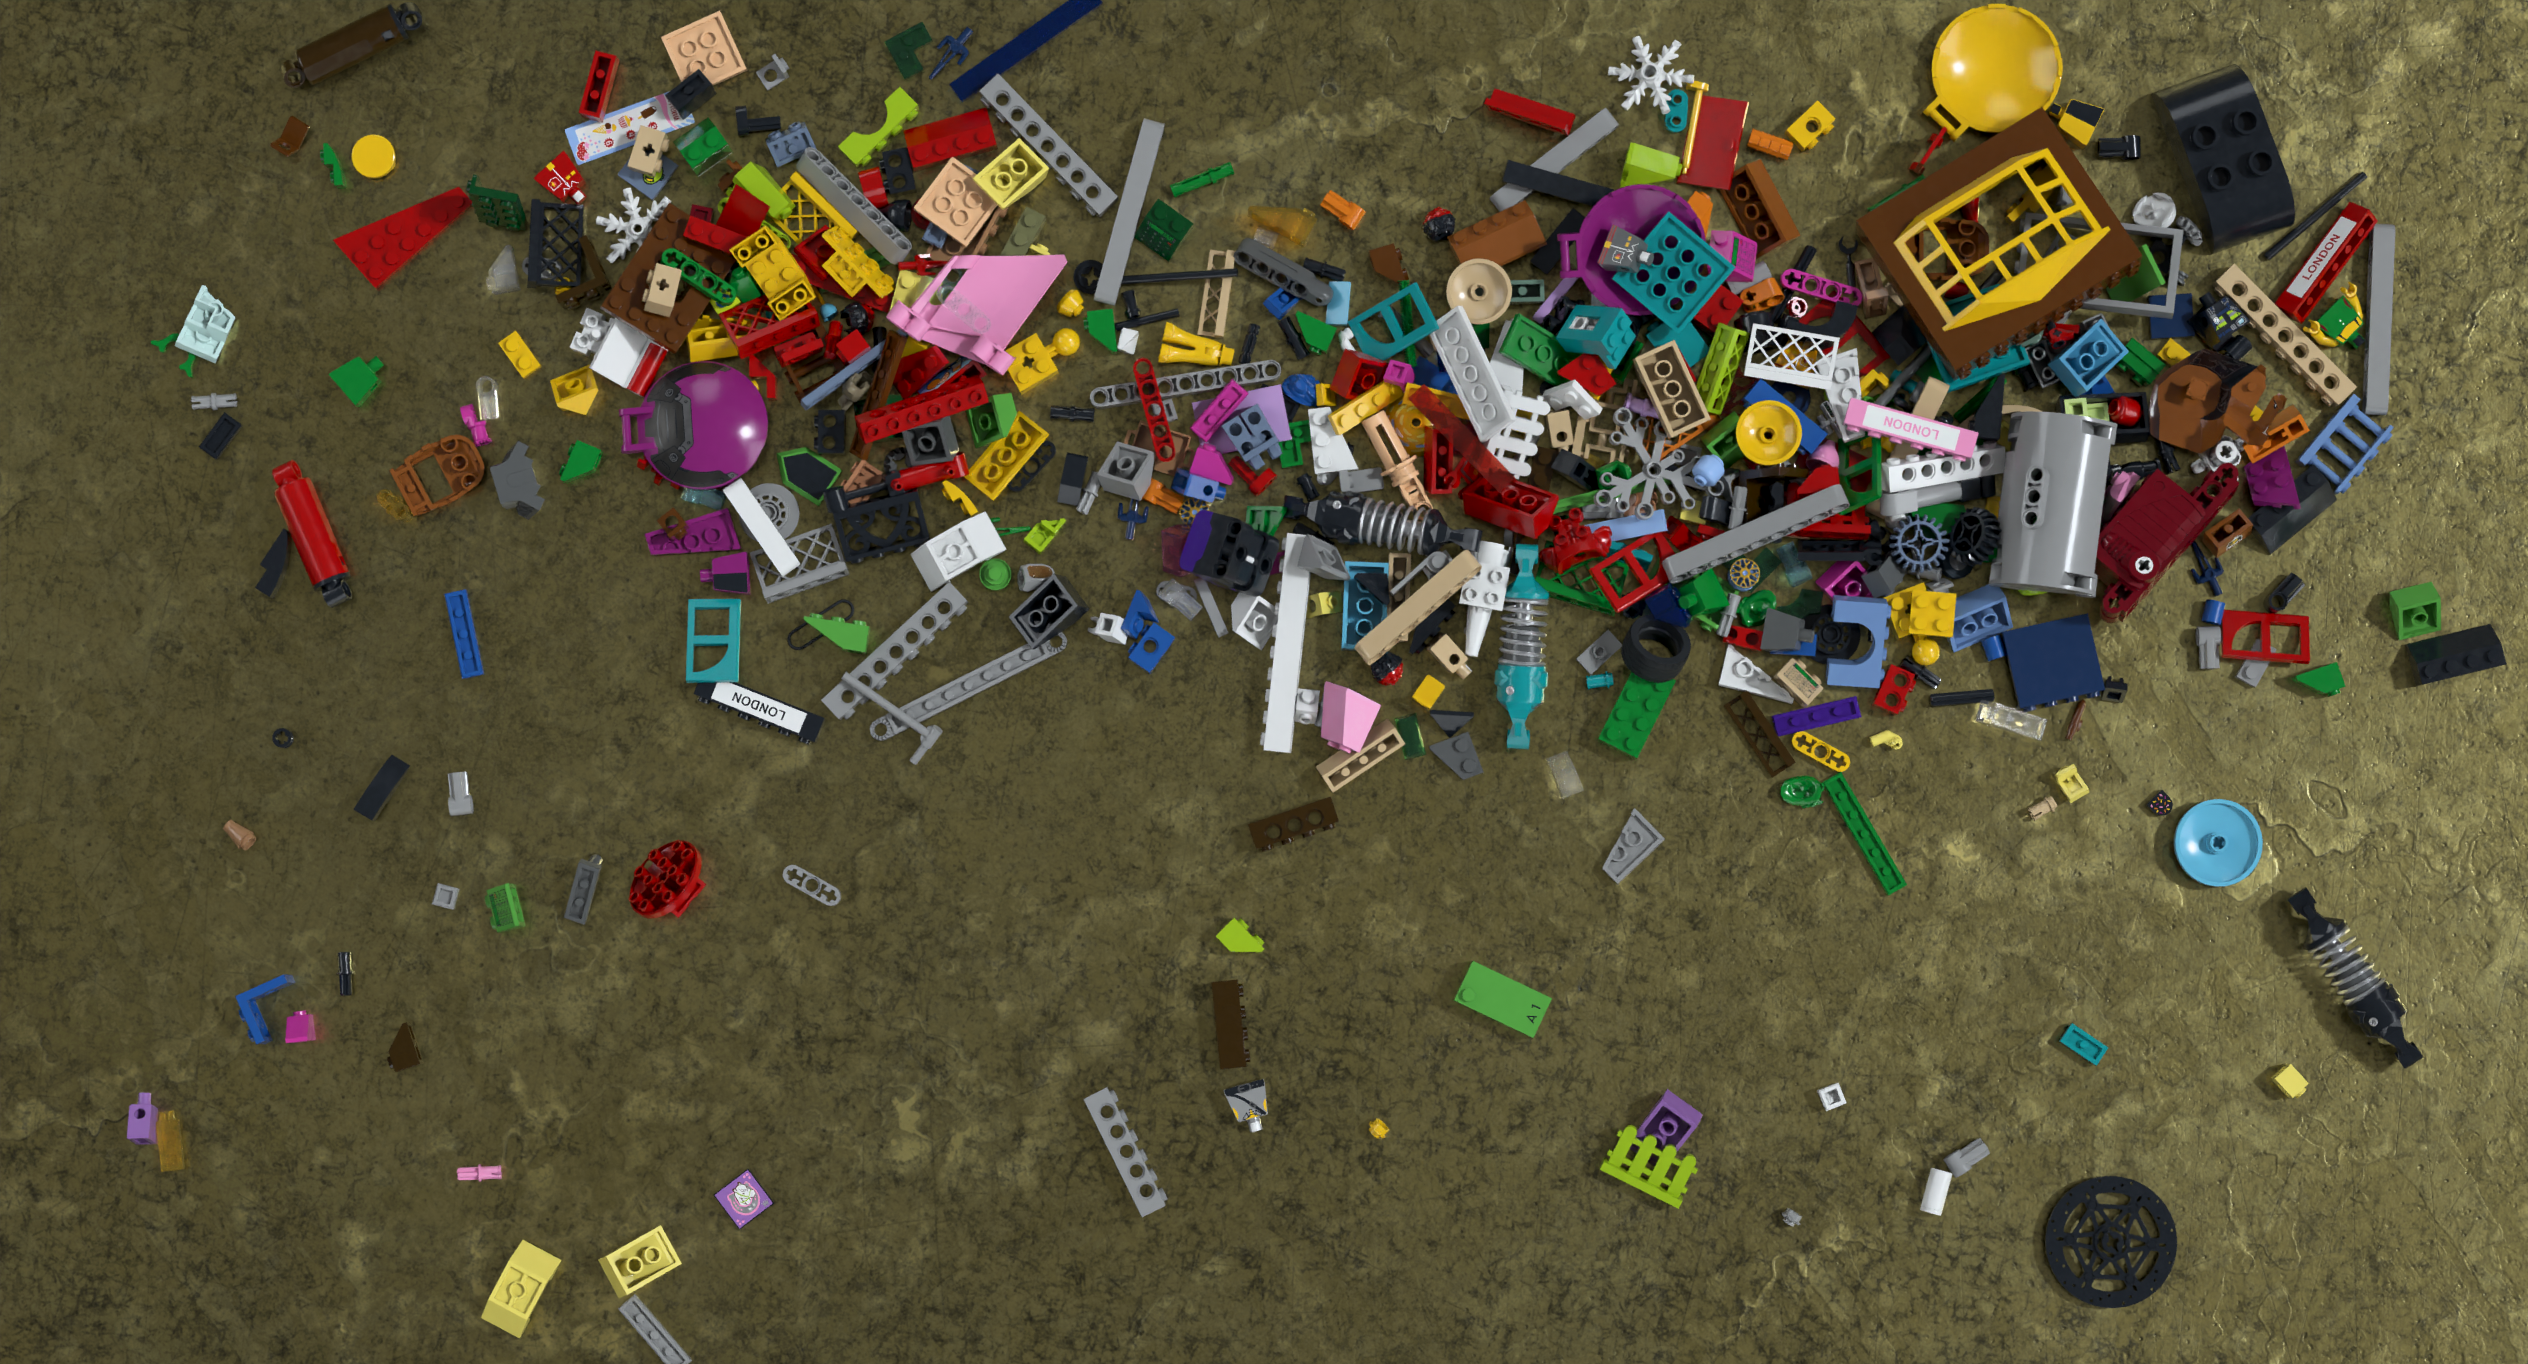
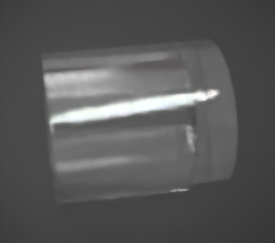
[1253,226,1279,250]

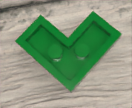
[1278,420,1311,469]

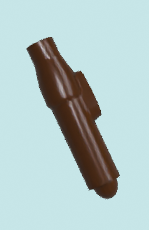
[2065,699,2086,741]

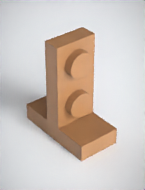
[1854,258,1889,319]

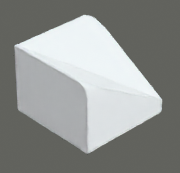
[1117,328,1139,355]
[1817,1083,1846,1111]

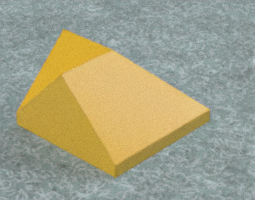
[550,364,598,415]

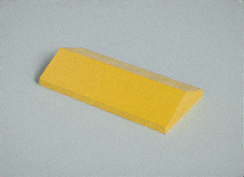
[963,411,1050,501]

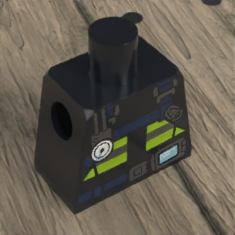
[2196,292,2250,347]

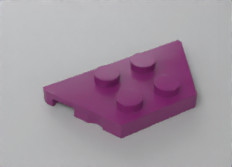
[2244,445,2301,509]

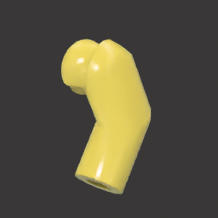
[1869,730,1903,750]

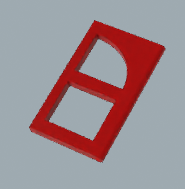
[1799,290,1890,378]
[1588,532,1675,613]
[2221,609,2310,664]

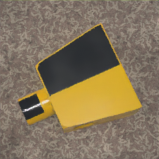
[2048,99,2104,149]

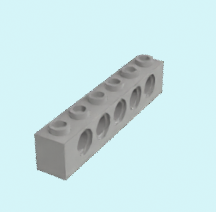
[1084,1087,1168,1217]

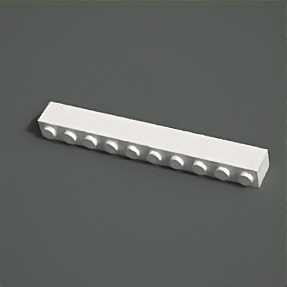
[1260,533,1311,753]

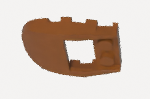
[1906,217,1989,282]
[389,435,484,516]

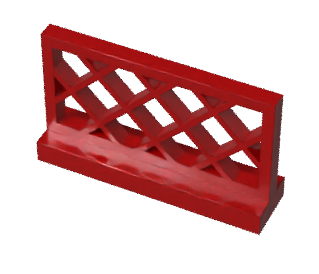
[719,295,820,359]

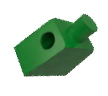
[329,356,384,408]
[1679,568,1730,616]

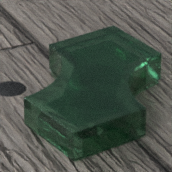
[1777,589,1824,620]

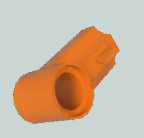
[1320,190,1366,230]
[1142,478,1185,515]

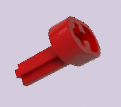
[1228,455,1277,497]

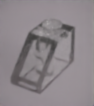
[486,245,521,295]
[1546,751,1584,799]

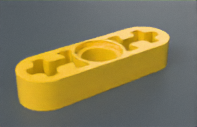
[1791,731,1850,772]

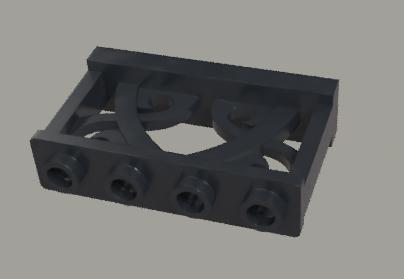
[833,488,930,564]

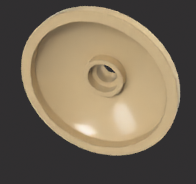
[1446,259,1512,324]

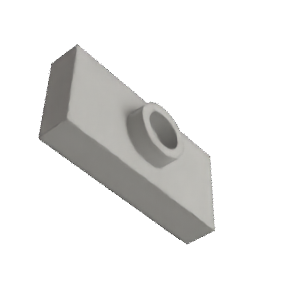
[1576,630,1622,675]

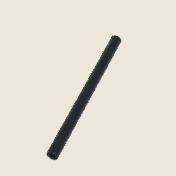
[2264,171,2368,261]
[1121,268,1238,285]

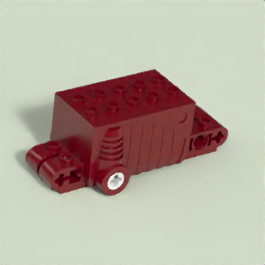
[2094,463,2239,623]

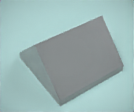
[1297,534,1351,581]

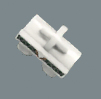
[1817,401,1842,439]

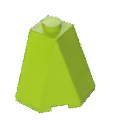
[1619,142,1682,188]
[726,161,796,220]

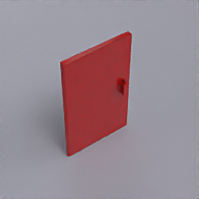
[1676,95,1749,190]

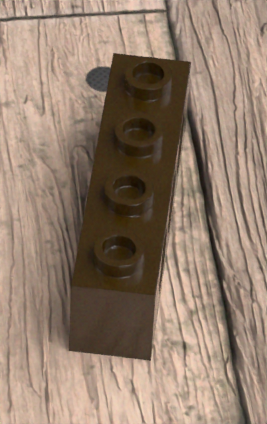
[1248,796,1339,852]

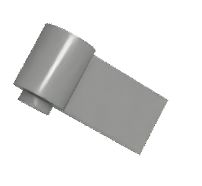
[1390,551,1449,596]

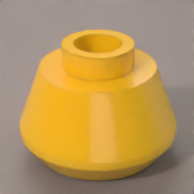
[1056,289,1084,317]

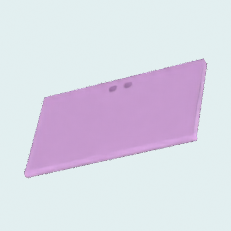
[1192,384,1292,454]

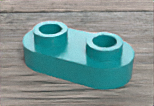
[1665,89,1688,133]

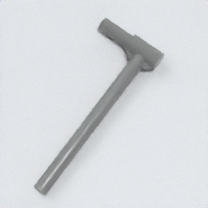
[841,672,943,765]

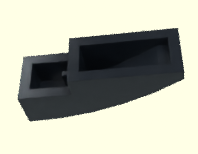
[1530,208,1585,274]
[255,529,292,599]
[353,755,410,821]

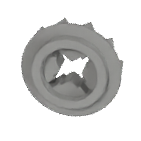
[2176,216,2203,246]

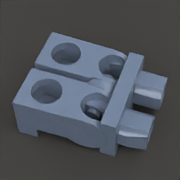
[1222,404,1283,470]

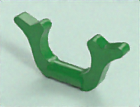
[151,333,197,378]

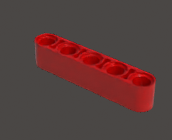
[1133,357,1176,462]

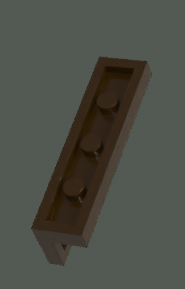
[1724,690,1796,778]

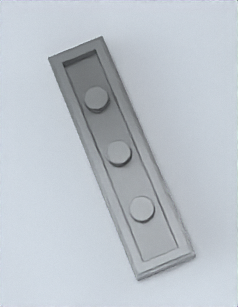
[618,1294,692,1364]

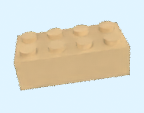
[1632,340,1711,439]

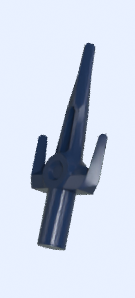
[929,27,973,80]
[1117,498,1149,540]
[2191,540,2224,597]

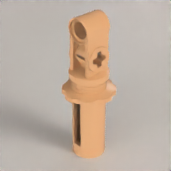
[1361,410,1433,521]

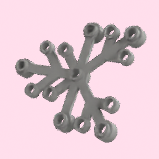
[1594,407,1724,521]

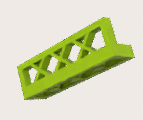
[1696,323,1750,415]

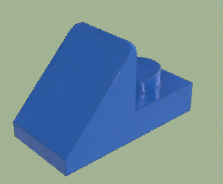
[1263,288,1302,320]
[1121,590,1159,639]

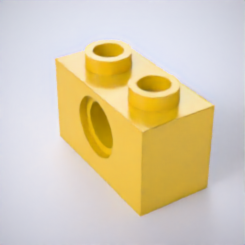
[1784,100,1836,152]

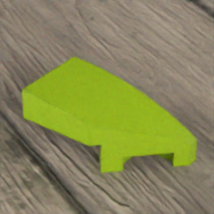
[1023,518,1066,554]

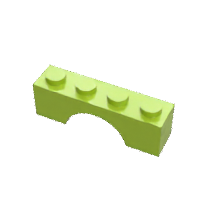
[838,87,919,168]

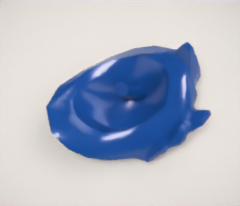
[1281,374,1320,408]

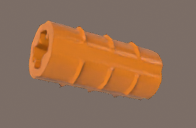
[1746,128,1794,160]

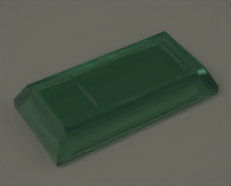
[1395,713,1426,760]

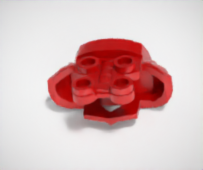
[1538,508,1612,575]

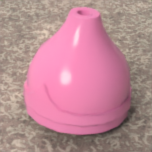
[1806,440,1839,471]

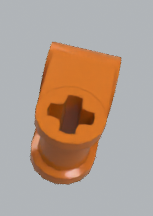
[1740,278,1784,313]

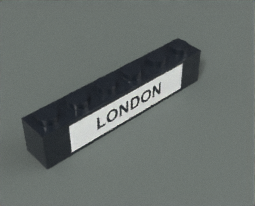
[693,670,826,745]

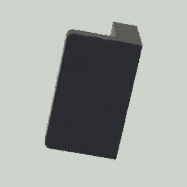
[665,69,717,120]

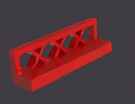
[1484,88,1576,136]

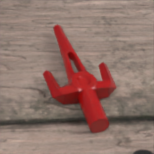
[898,254,949,276]

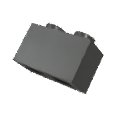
[1861,549,1908,598]

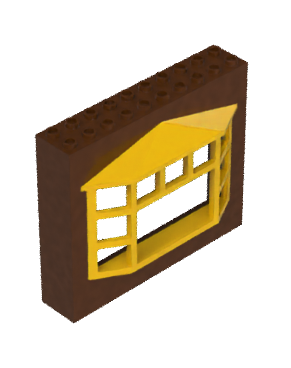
[1856,107,2143,381]

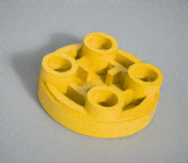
[351,135,396,179]

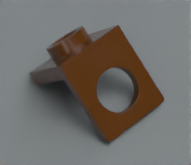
[270,116,310,157]
[657,507,690,541]

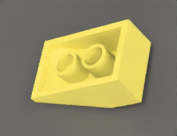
[973,138,1049,210]
[890,270,956,310]
[598,1225,682,1298]

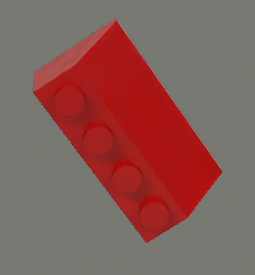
[903,107,998,172]
[1462,471,1559,539]

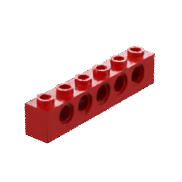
[854,375,989,444]

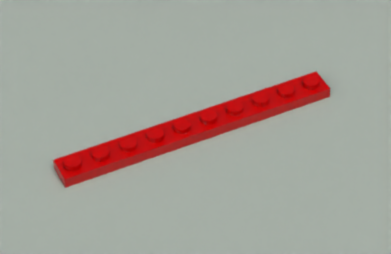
[683,215,894,313]

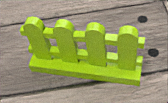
[1600,1125,1698,1209]

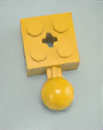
[1006,328,1080,395]
[1884,582,1940,666]

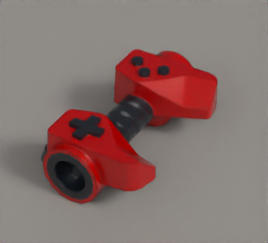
[2046,321,2074,349]

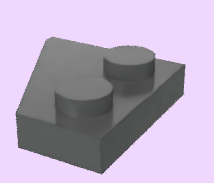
[1429,732,1483,780]

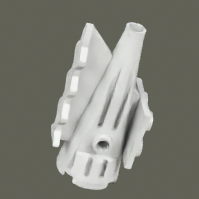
[1459,541,1513,657]

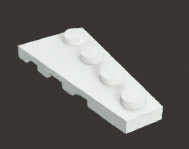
[1816,348,1865,443]

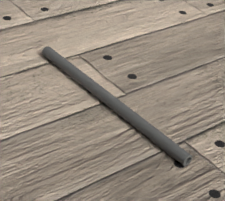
[1873,268,2003,407]

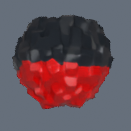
[1422,207,1456,242]
[840,302,874,335]
[1371,651,1403,686]

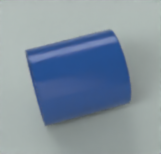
[2201,599,2225,625]
[1981,634,2007,661]

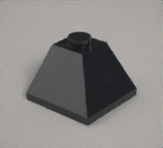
[1872,305,1927,366]

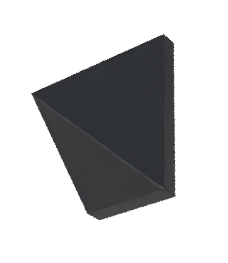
[1354,573,1390,607]
[1429,710,1474,738]

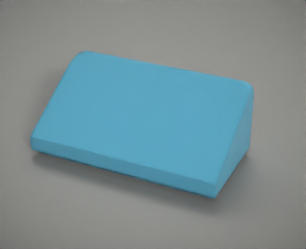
[1326,281,1351,327]

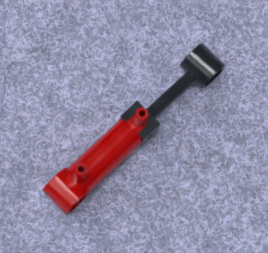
[823,452,969,513]

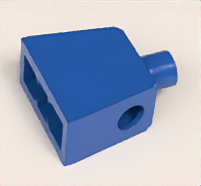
[1171,467,1226,503]

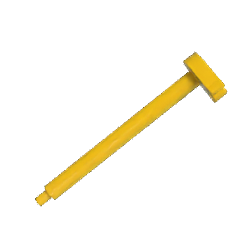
[1682,81,1709,174]

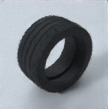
[1621,614,1691,683]

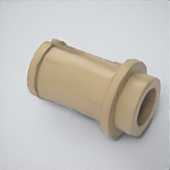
[2028,796,2057,821]

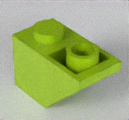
[1216,918,1264,952]

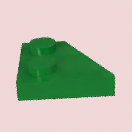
[1246,506,1287,536]

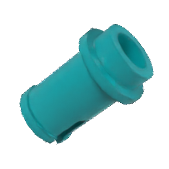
[1889,369,1918,394]
[1586,671,1614,689]

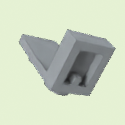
[1338,467,1384,493]

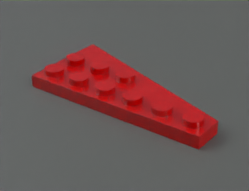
[333,187,472,289]

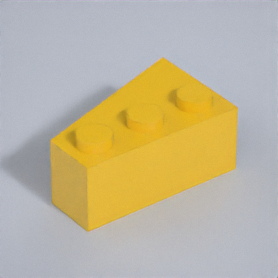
[686,315,752,362]

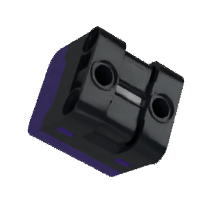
[1179,510,1280,597]

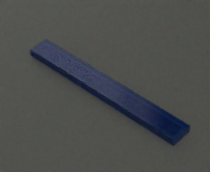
[949,0,1103,103]

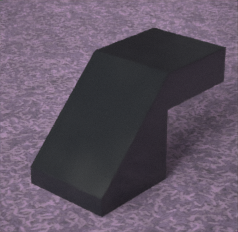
[1057,452,1088,506]

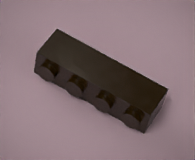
[1211,979,1250,1070]

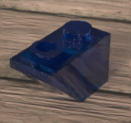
[1645,583,1692,628]

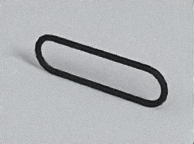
[787,599,854,650]

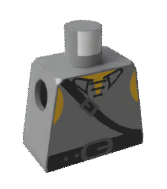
[1224,1079,1268,1133]

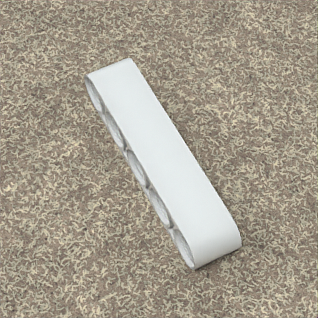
[722,477,801,576]

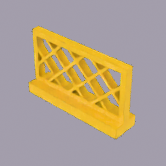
[768,171,860,244]

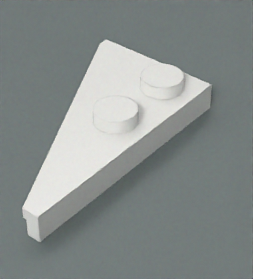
[1718,644,1794,704]

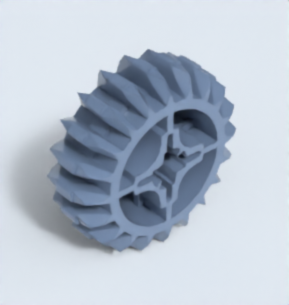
[1889,514,1949,573]

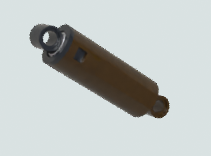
[281,2,422,88]

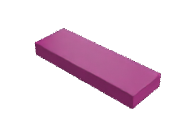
[1190,379,1249,442]

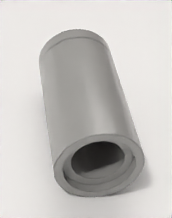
[1724,261,1772,296]

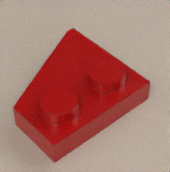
[1557,353,1617,397]

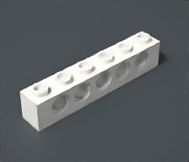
[1881,441,2006,493]

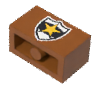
[2203,508,2253,558]

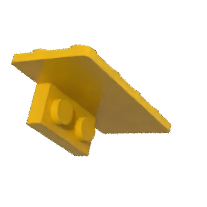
[821,225,896,298]

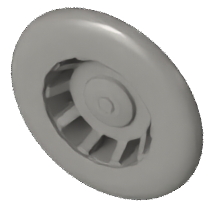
[739,483,799,541]

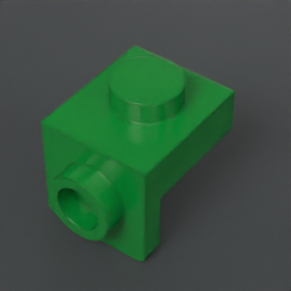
[1595,460,1632,490]

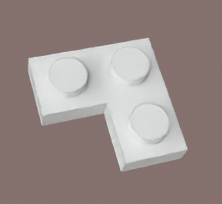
[1542,380,1603,420]

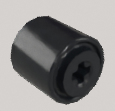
[1734,311,1778,356]

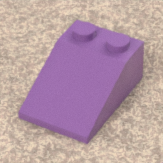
[1630,1089,1703,1166]

